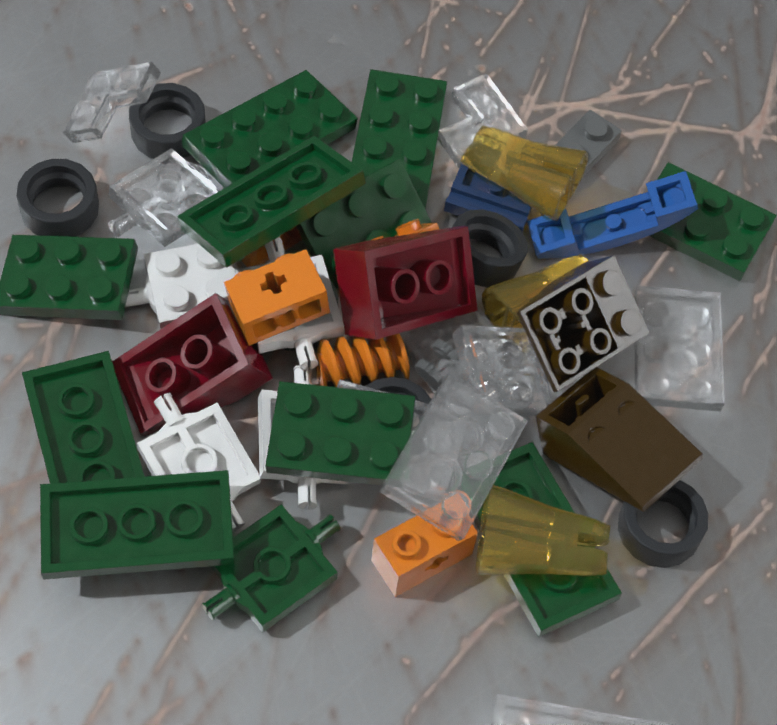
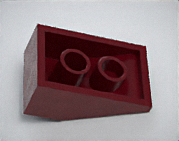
[333,226,478,340]
[112,293,273,436]

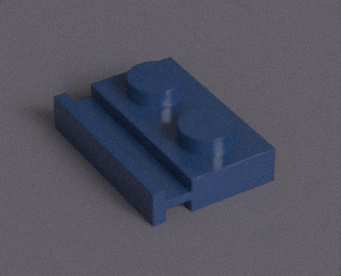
[444,157,541,233]

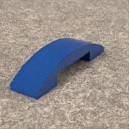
[527,171,698,259]

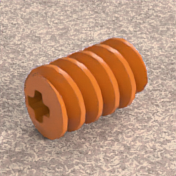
[315,333,410,390]

